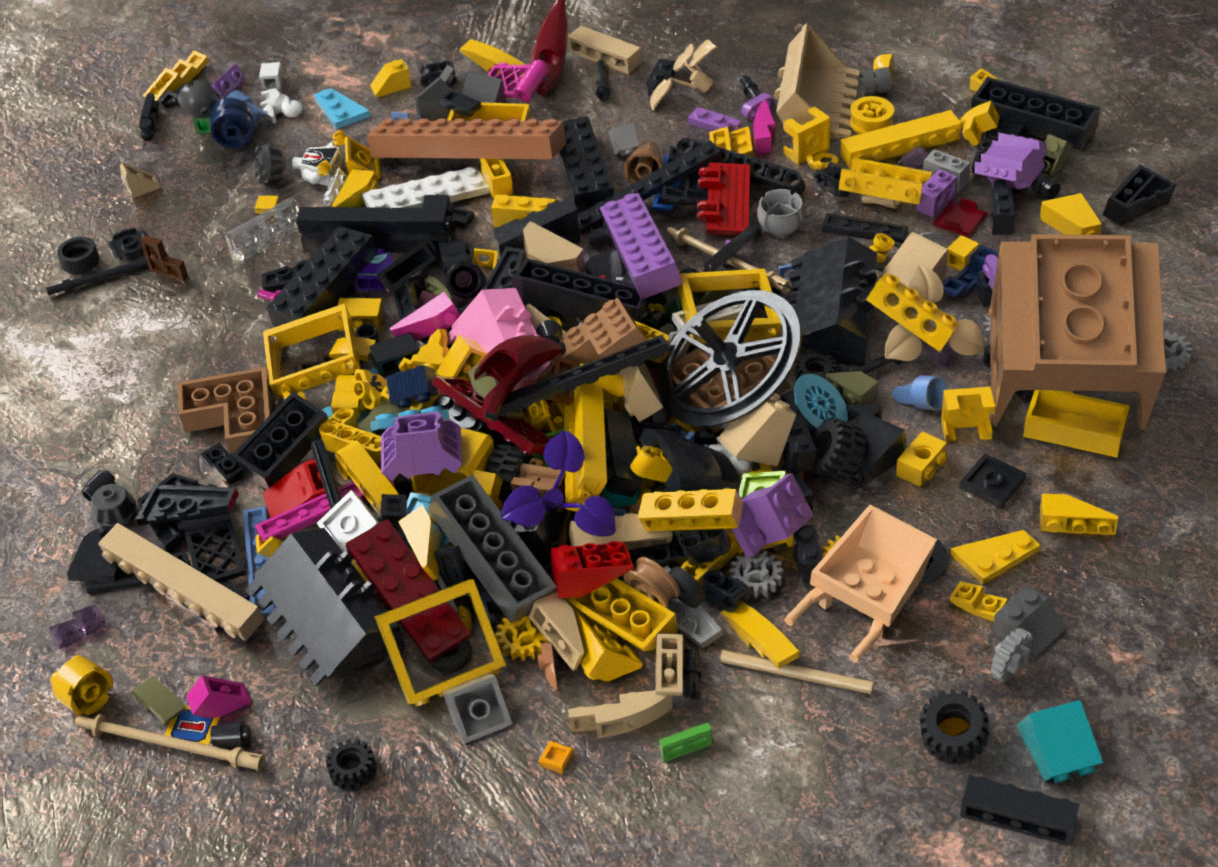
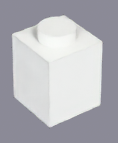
[259,62,283,91]

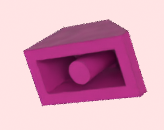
[186,675,251,719]

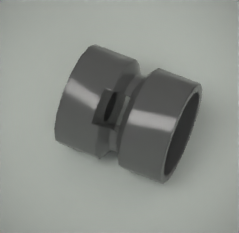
[859,67,892,96]

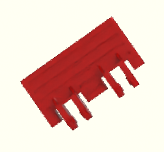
[697,162,750,236]

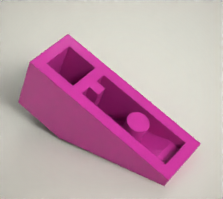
[390,292,460,341]

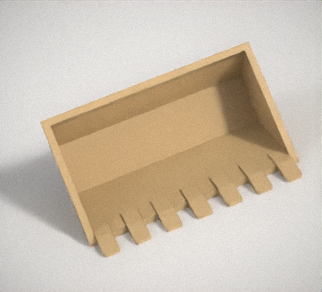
[774,23,860,139]

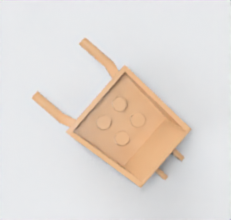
[784,505,937,662]

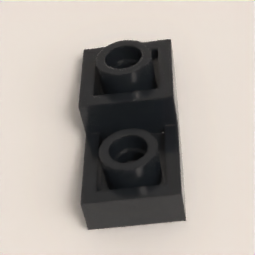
[200,442,244,482]

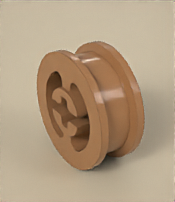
[624,557,681,609]

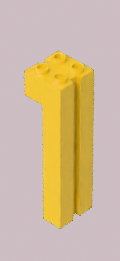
[564,363,624,512]

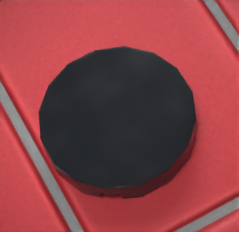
[109,228,148,260]

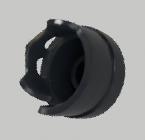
[445,261,487,301]

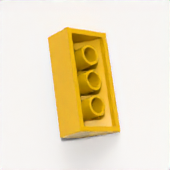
[566,578,678,651]

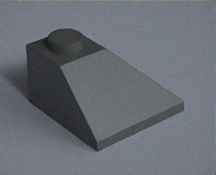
[414,77,451,121]

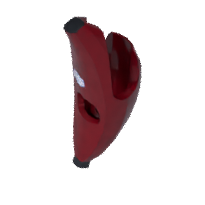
[474,335,566,421]

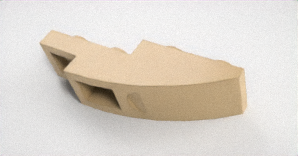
[568,689,673,738]

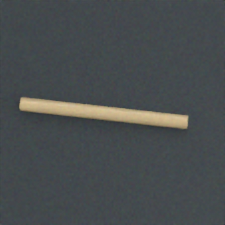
[720,650,874,695]

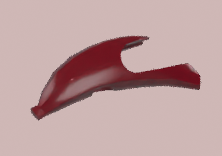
[530,0,568,96]

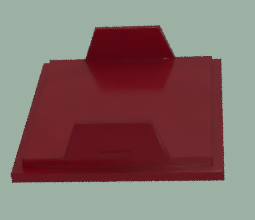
[932,198,989,238]

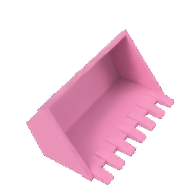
[447,288,554,410]

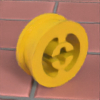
[850,96,894,134]

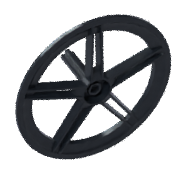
[658,290,802,427]

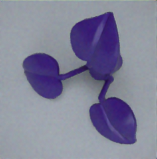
[501,431,616,537]

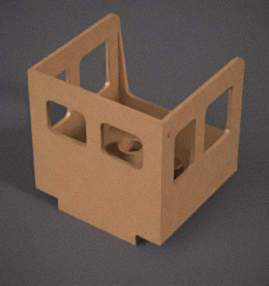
[988,234,1166,430]

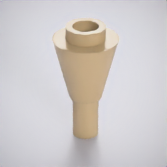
[862,195,901,209]

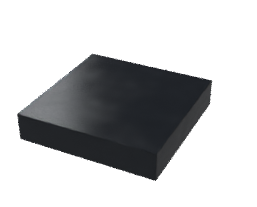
[960,453,1026,508]

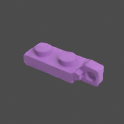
[688,107,741,132]

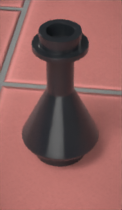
[536,320,563,343]

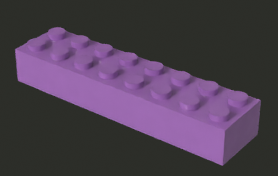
[600,193,682,300]

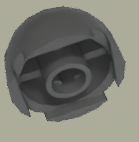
[177,80,217,118]

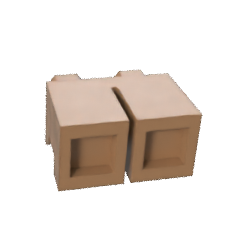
[510,458,565,498]

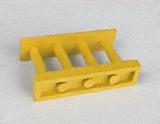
[839,158,933,205]

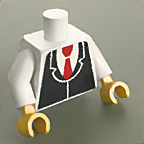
[292,130,346,186]

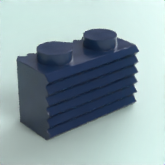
[386,365,438,408]

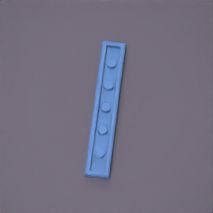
[243,506,276,621]

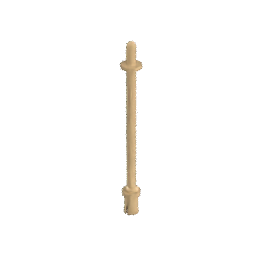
[666,227,792,294]
[75,714,265,772]

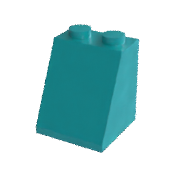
[1017,700,1103,784]

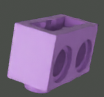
[916,169,957,217]

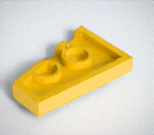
[950,530,1040,585]

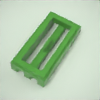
[659,722,713,762]

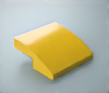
[709,126,755,161]

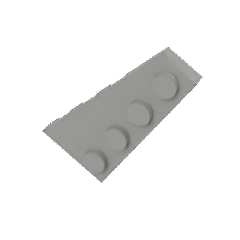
[664,565,724,648]

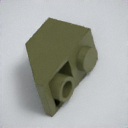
[1039,134,1073,180]
[825,371,878,405]

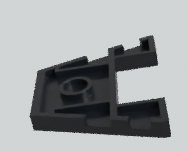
[660,146,710,205]
[137,473,217,552]

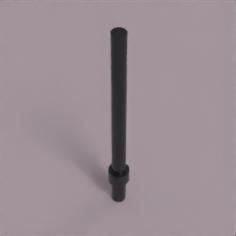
[46,252,168,296]

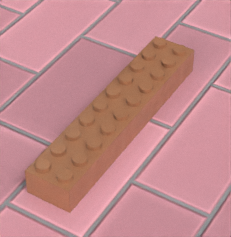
[367,119,567,159]

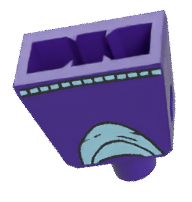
[354,248,396,291]

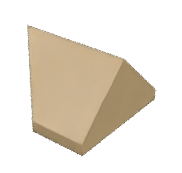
[120,163,161,198]

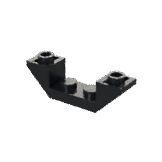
[393,275,430,345]

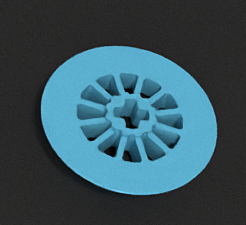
[794,374,848,429]

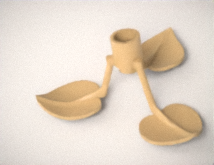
[650,40,718,111]
[885,266,985,361]

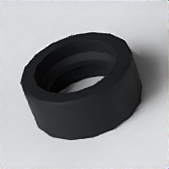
[57,237,99,273]

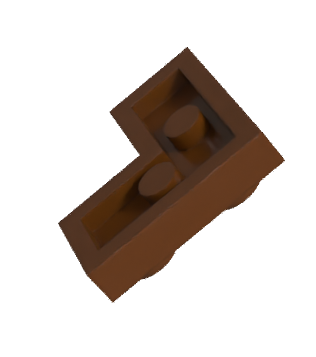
[140,235,188,281]

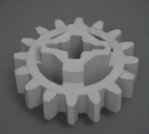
[1164,331,1192,372]
[729,551,783,598]
[990,628,1033,683]

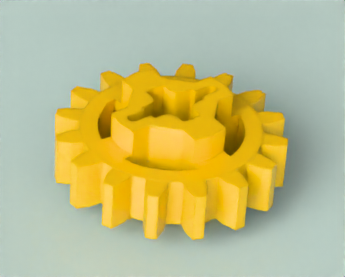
[495,615,549,661]

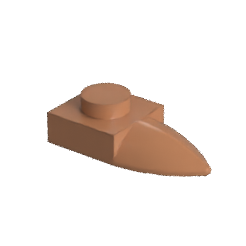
[537,642,558,691]

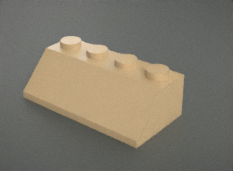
[618,361,663,422]

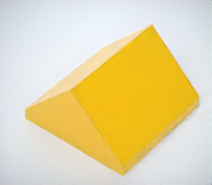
[345,136,380,180]

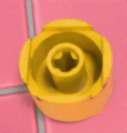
[50,655,113,715]

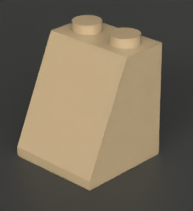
[880,232,948,309]
[718,394,796,466]

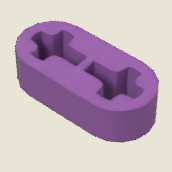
[741,92,775,121]

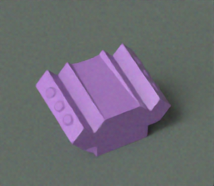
[975,133,1046,189]
[381,412,463,481]

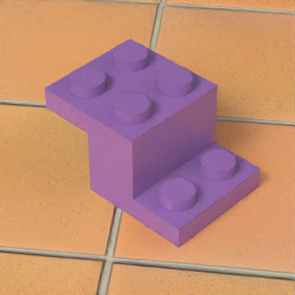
[731,473,814,558]

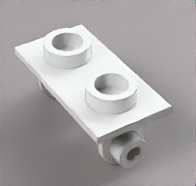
[323,168,348,206]

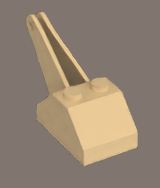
[523,221,584,323]

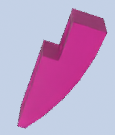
[753,101,775,155]

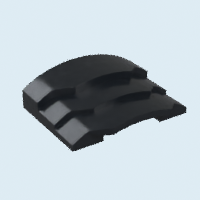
[639,428,741,492]

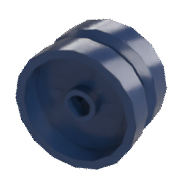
[210,98,253,148]

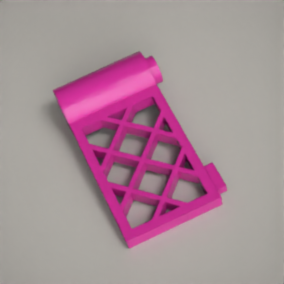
[487,60,549,103]

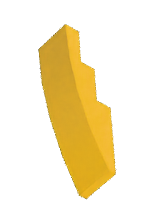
[459,39,526,80]
[143,51,210,103]
[721,602,799,669]

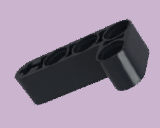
[663,489,731,565]

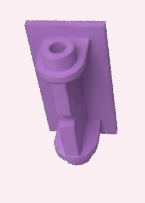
[212,63,246,99]

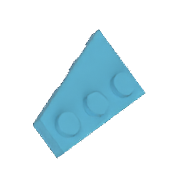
[314,88,371,129]

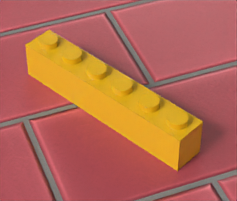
[840,110,961,169]

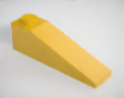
[564,598,643,682]

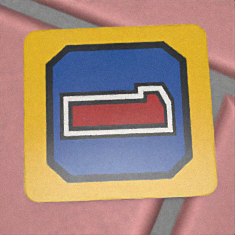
[164,705,220,745]

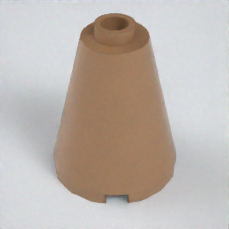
[623,141,663,184]

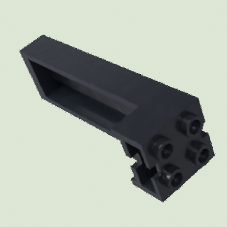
[296,195,457,253]

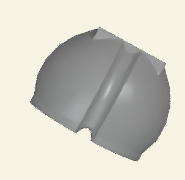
[757,189,805,239]

